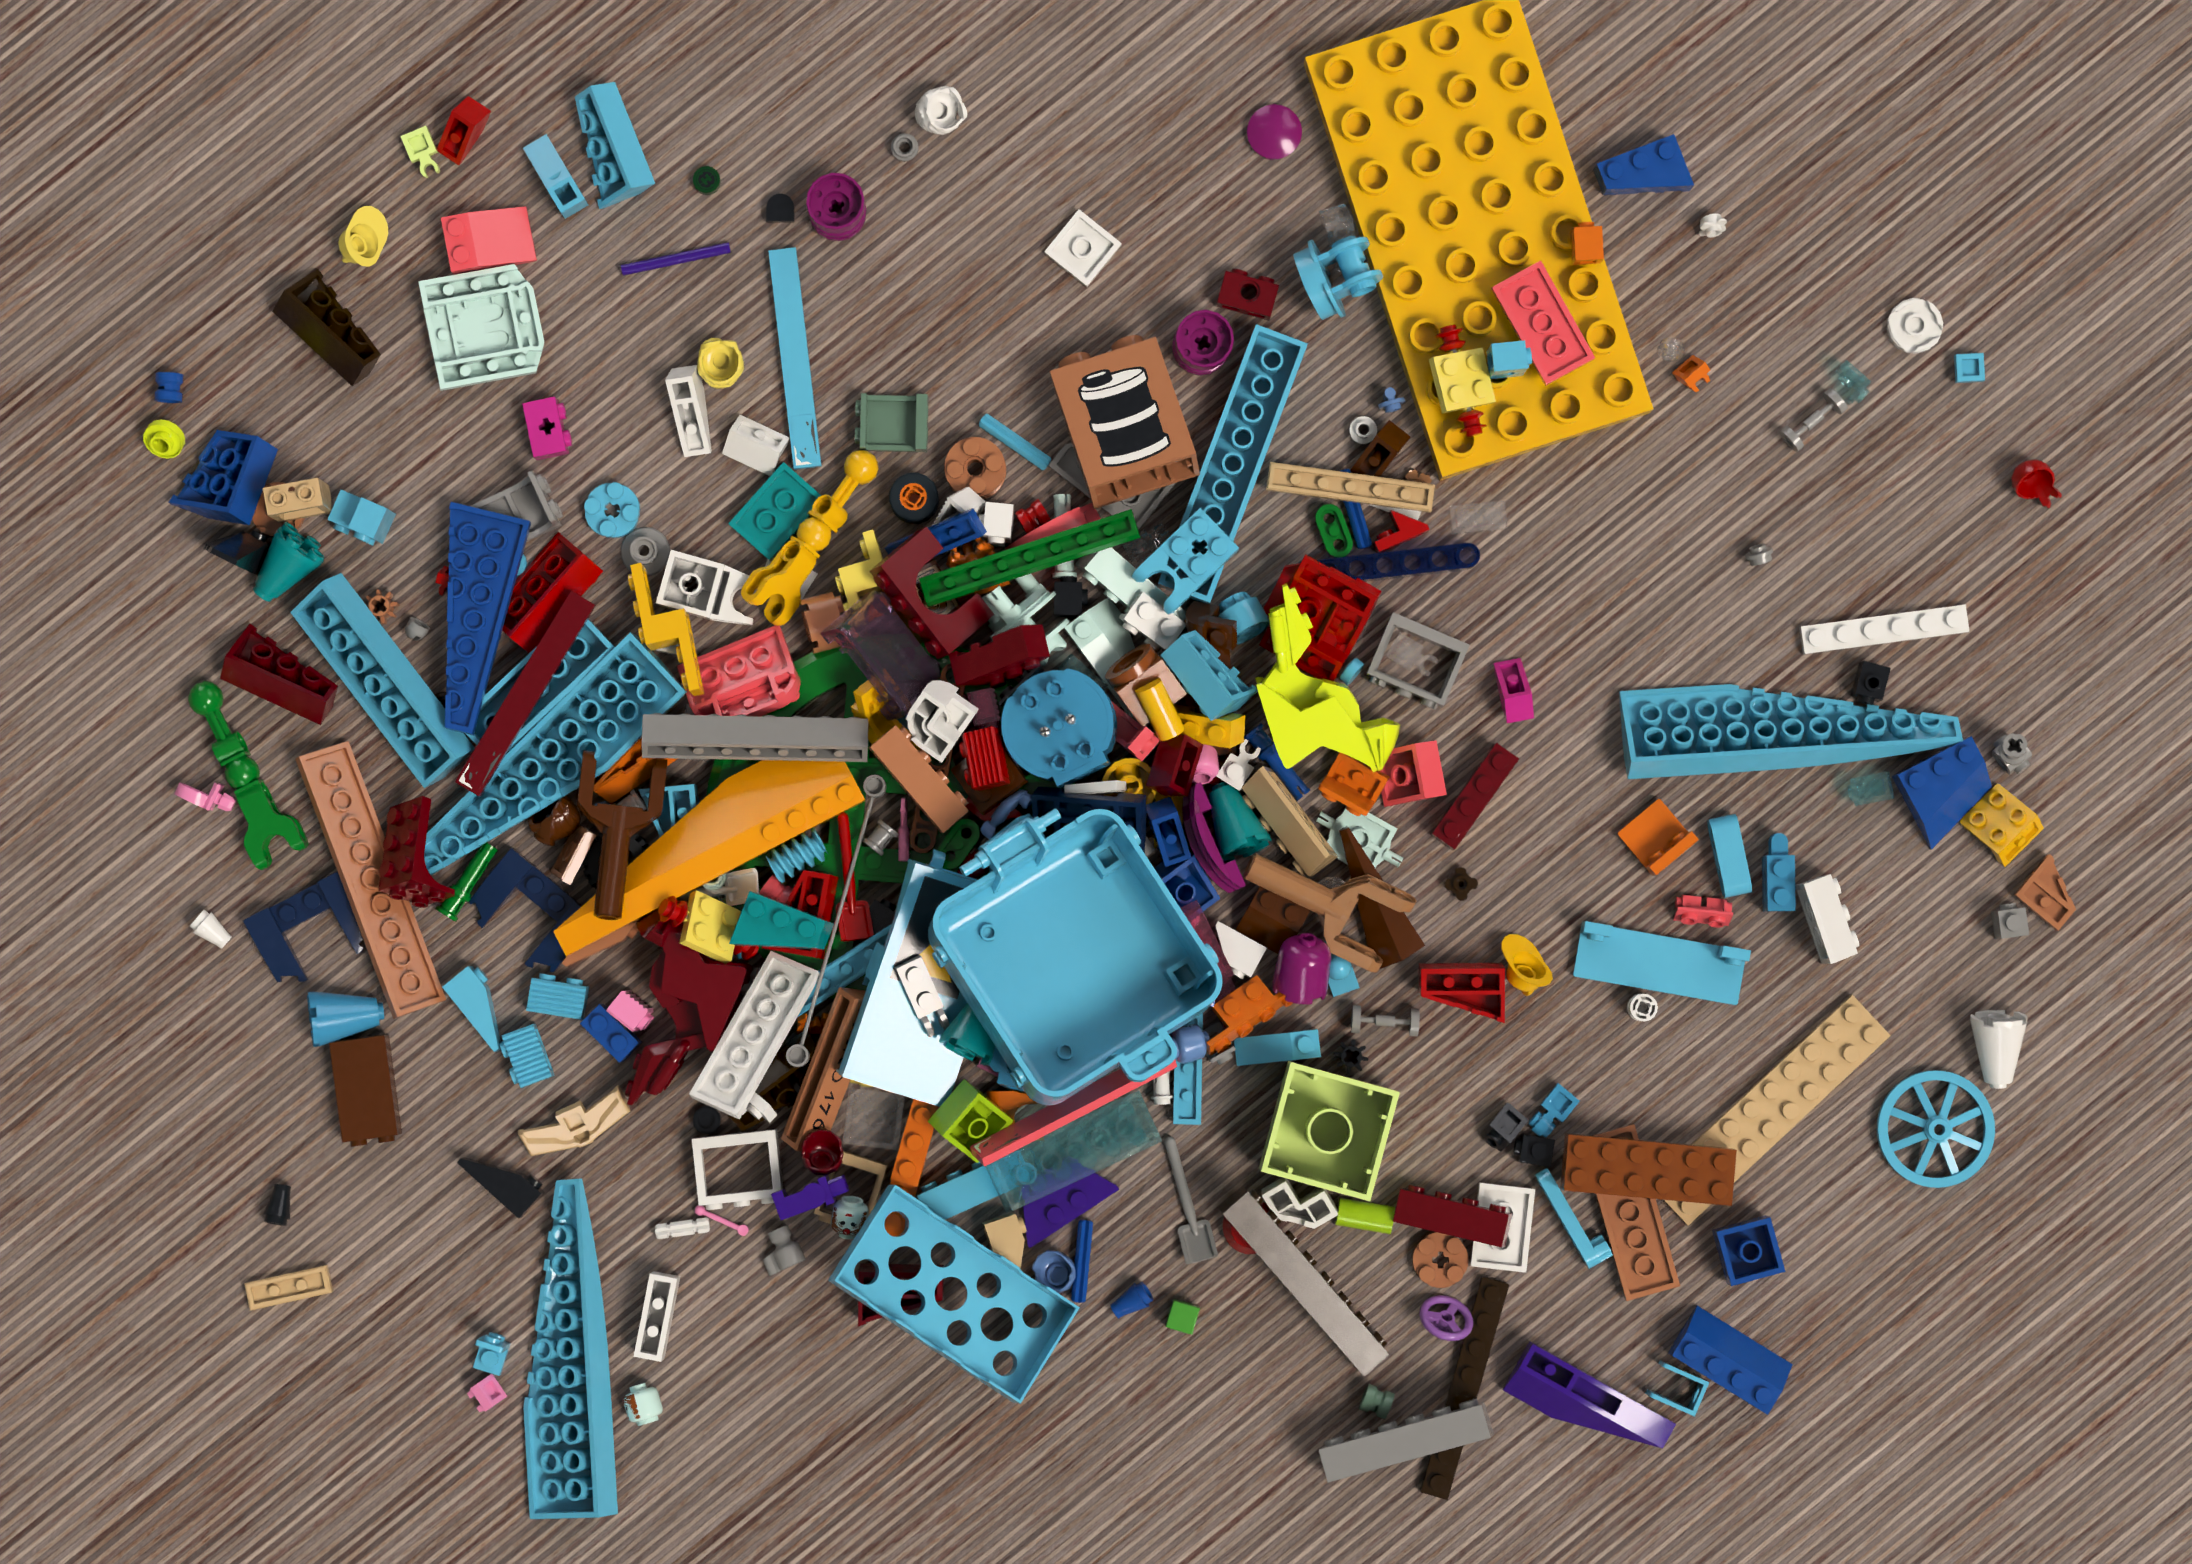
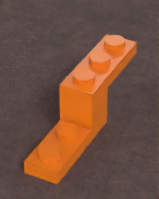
[884,1099,939,1237]

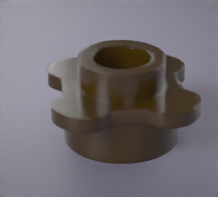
[1445,867,1478,901]

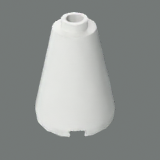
[1970,1010,2027,1089]

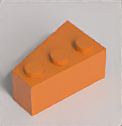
[593,737,677,804]

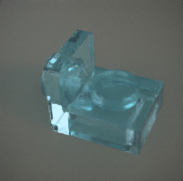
[1835,360,1871,405]

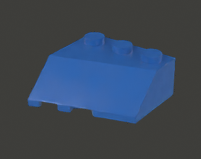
[168,430,278,525]
[1892,736,1992,850]

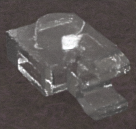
[1121,523,1171,567]

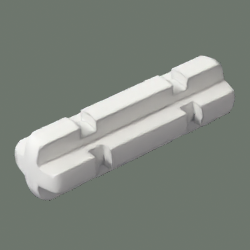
[655,1217,710,1239]

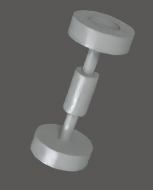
[1779,388,1848,452]
[1351,1005,1420,1037]

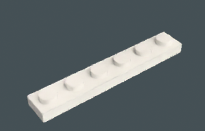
[1799,604,1969,655]

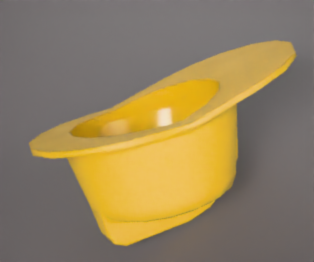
[1501,934,1553,996]

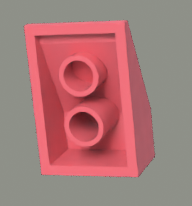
[441,206,537,275]

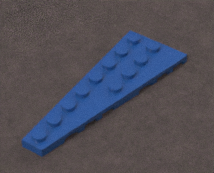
[445,502,531,736]

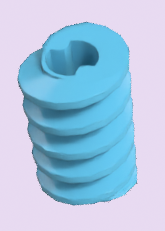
[765,827,828,883]

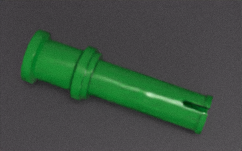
[435,843,498,922]

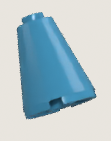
[307,991,384,1047]

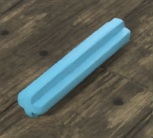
[979,414,1051,470]

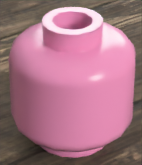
[1192,744,1219,784]

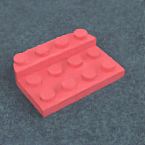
[677,625,801,717]

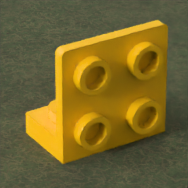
[1960,784,2044,867]

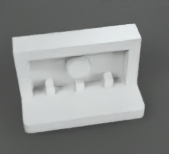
[1119,591,1186,652]

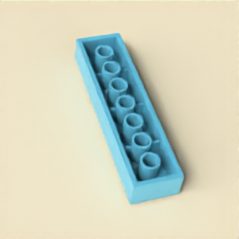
[290,573,475,788]

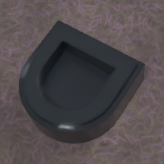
[766,194,795,223]

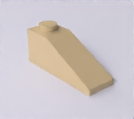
[982,1212,1027,1269]

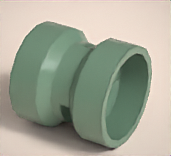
[1359,1383,1395,1419]

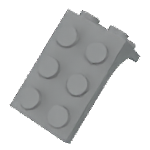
[471,470,563,542]

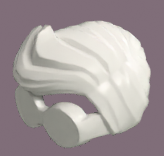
[915,86,967,135]

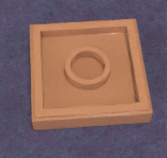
[551,825,596,885]

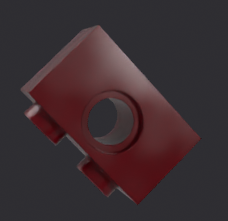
[1216,269,1279,321]

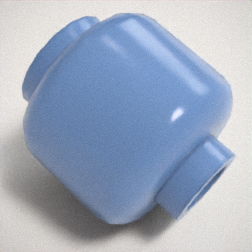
[1170,1024,1210,1064]

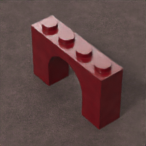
[869,526,994,659]

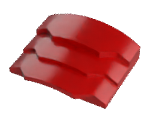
[1259,554,1382,681]

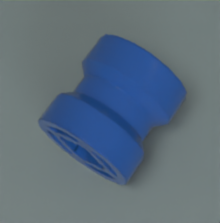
[154,372,184,403]

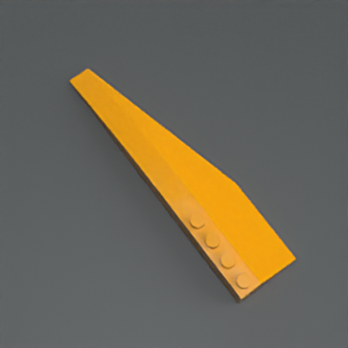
[553,760,865,956]

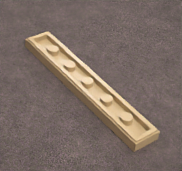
[1266,462,1435,513]

